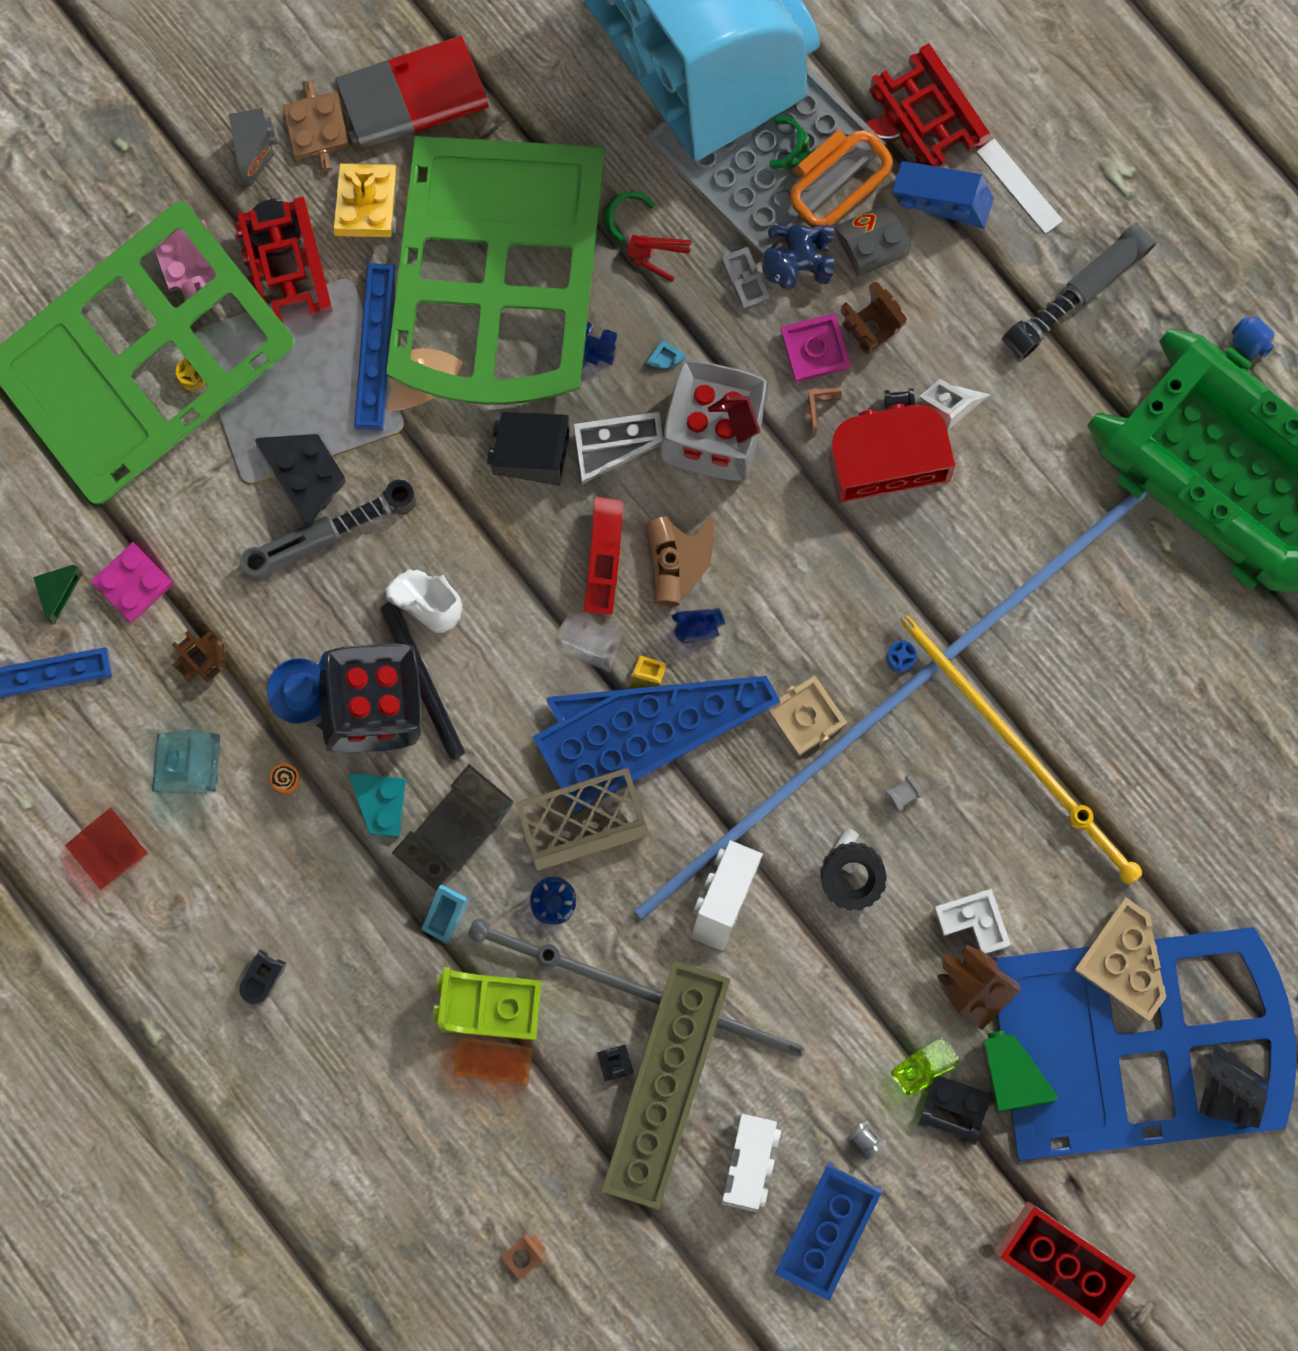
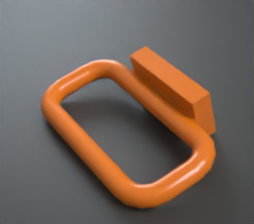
[789,129,893,227]

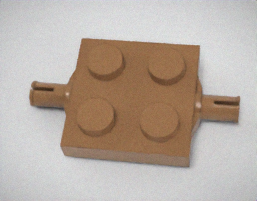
[283,80,350,173]

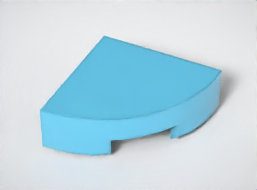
[646,340,686,370]

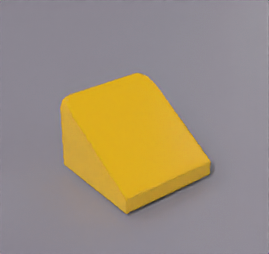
[629,655,667,689]

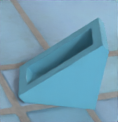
[421,884,469,943]

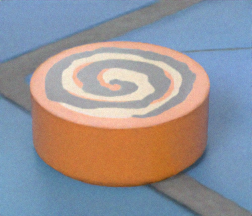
[270,764,300,794]

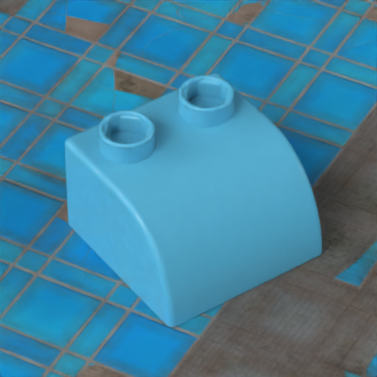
[584,0,820,162]

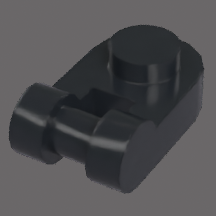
[239,949,287,1005]

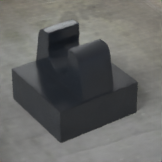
[597,1044,634,1082]

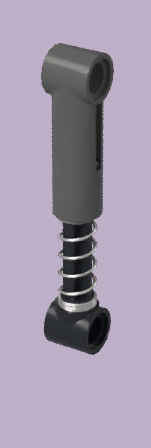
[1001,222,1157,361]
[240,479,416,582]

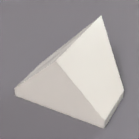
[919,379,990,430]

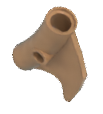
[645,516,714,607]

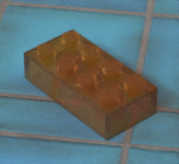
[453,1038,533,1086]

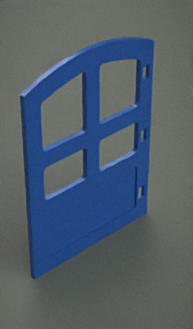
[992,927,1296,1161]

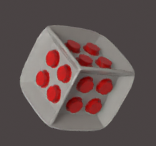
[661,361,769,481]

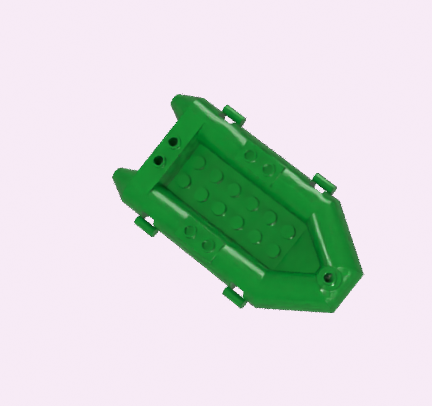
[1087,328,1298,593]

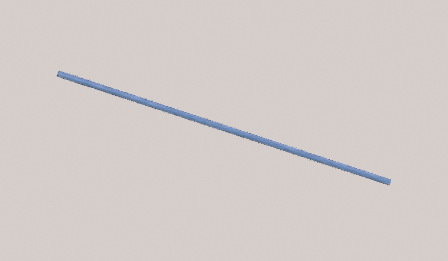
[634,491,1147,920]

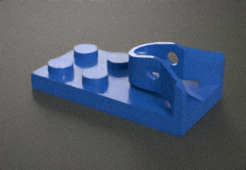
[775,1161,883,1301]

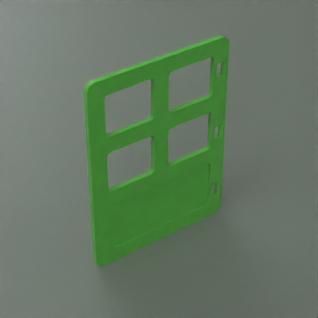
[0,202,295,504]

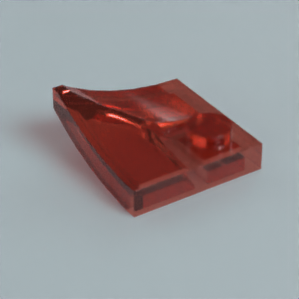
[65,807,148,891]

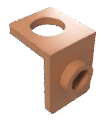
[804,387,842,435]
[501,1233,546,1279]

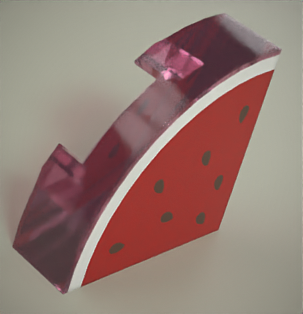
[865,114,900,143]

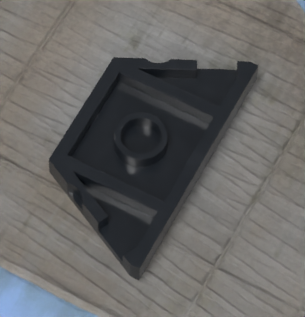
[255,434,346,528]

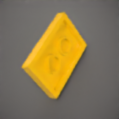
[334,164,397,237]

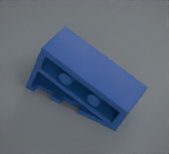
[892,161,994,229]

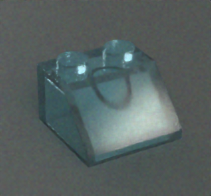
[152,728,220,795]

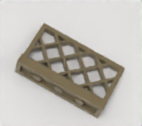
[515,767,650,871]

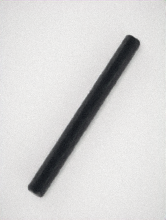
[380,602,465,760]

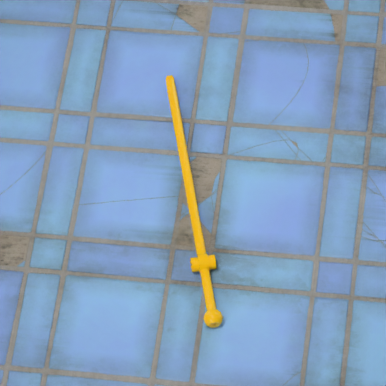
[900,615,1142,885]

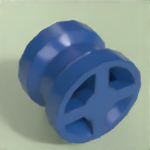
[887,640,917,673]

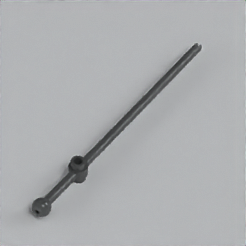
[468,919,805,1057]

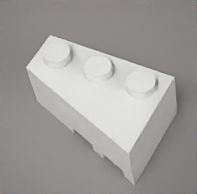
[574,412,664,485]
[691,840,763,952]
[722,1114,781,1212]

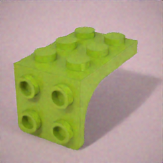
[433,967,542,1041]

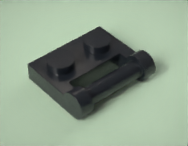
[918,1074,992,1145]

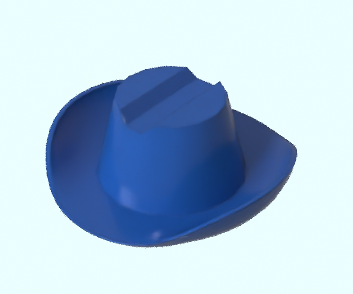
[267,658,321,724]

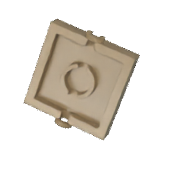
[767,675,847,757]

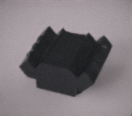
[1199,1043,1269,1128]

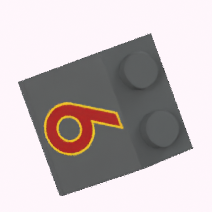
[229,108,277,187]
[834,204,911,277]

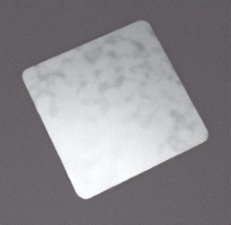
[195,279,404,484]

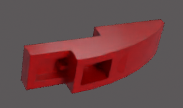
[583,497,623,615]

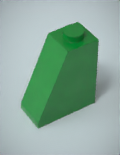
[982,1031,1058,1113]

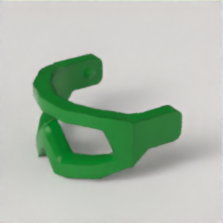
[769,116,811,169]
[603,191,655,242]

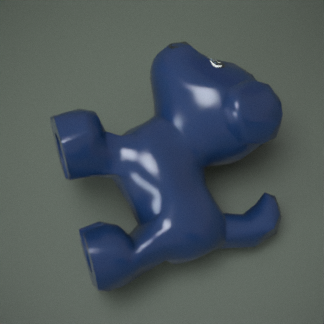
[762,224,834,290]

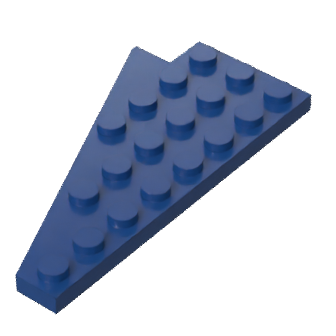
[533,676,781,814]

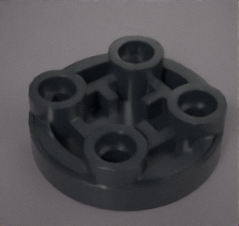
[247,199,302,257]

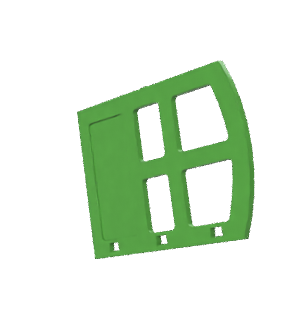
[386,136,605,405]

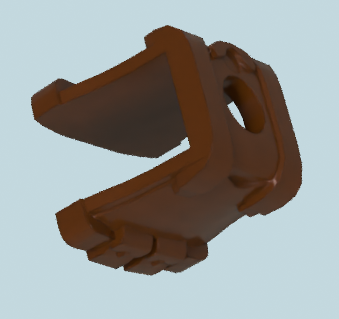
[840,282,907,355]

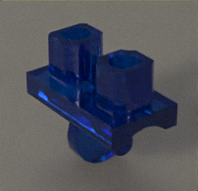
[583,321,618,369]
[671,608,725,644]

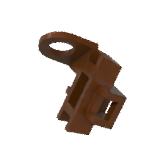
[172,631,226,683]

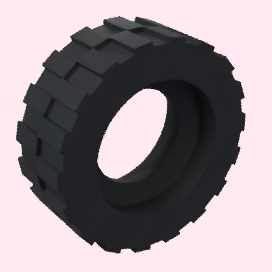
[820,842,887,911]

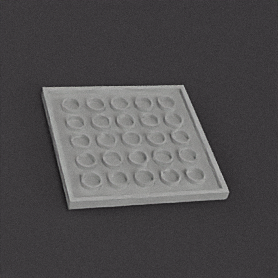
[647,66,886,257]

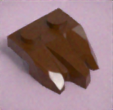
[937,944,1020,1030]

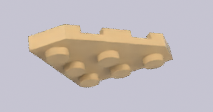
[1074,897,1166,1022]

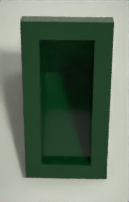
[33,565,83,624]

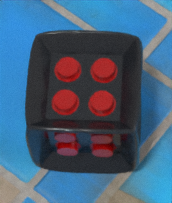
[319,644,422,753]

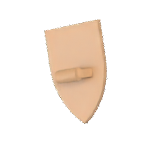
[387,348,463,413]

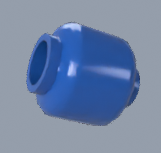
[1231,317,1275,359]

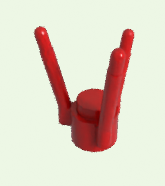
[627,235,692,281]

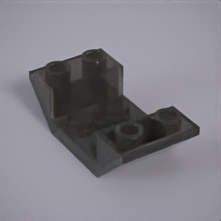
[392,764,514,892]

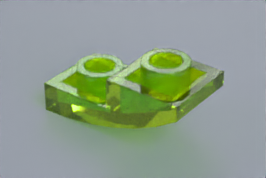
[891,1038,960,1095]

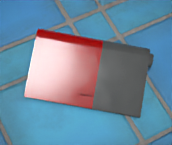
[335,35,489,151]

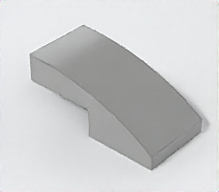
[721,247,770,309]

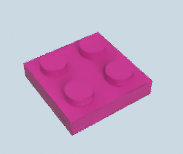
[780,313,851,383]
[91,542,174,624]

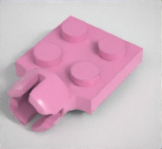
[155,220,216,301]

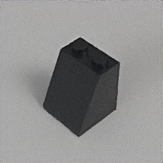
[487,412,570,486]

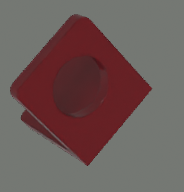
[707,396,760,443]

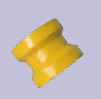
[175,358,205,391]

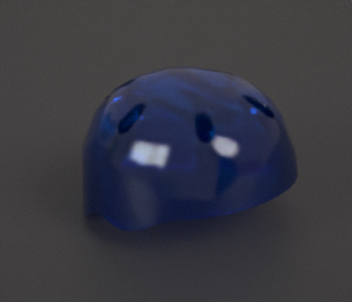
[530,877,576,925]

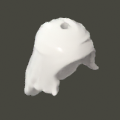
[384,569,463,633]

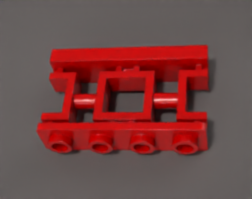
[869,43,990,168]
[234,196,333,322]

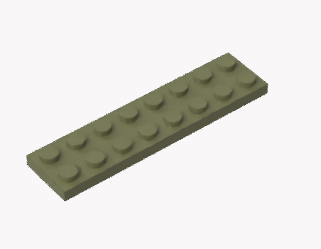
[602,961,731,1210]

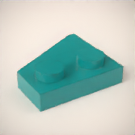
[349,773,407,838]

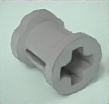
[884,774,924,813]
[847,1120,886,1160]

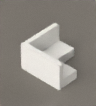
[932,889,1011,954]

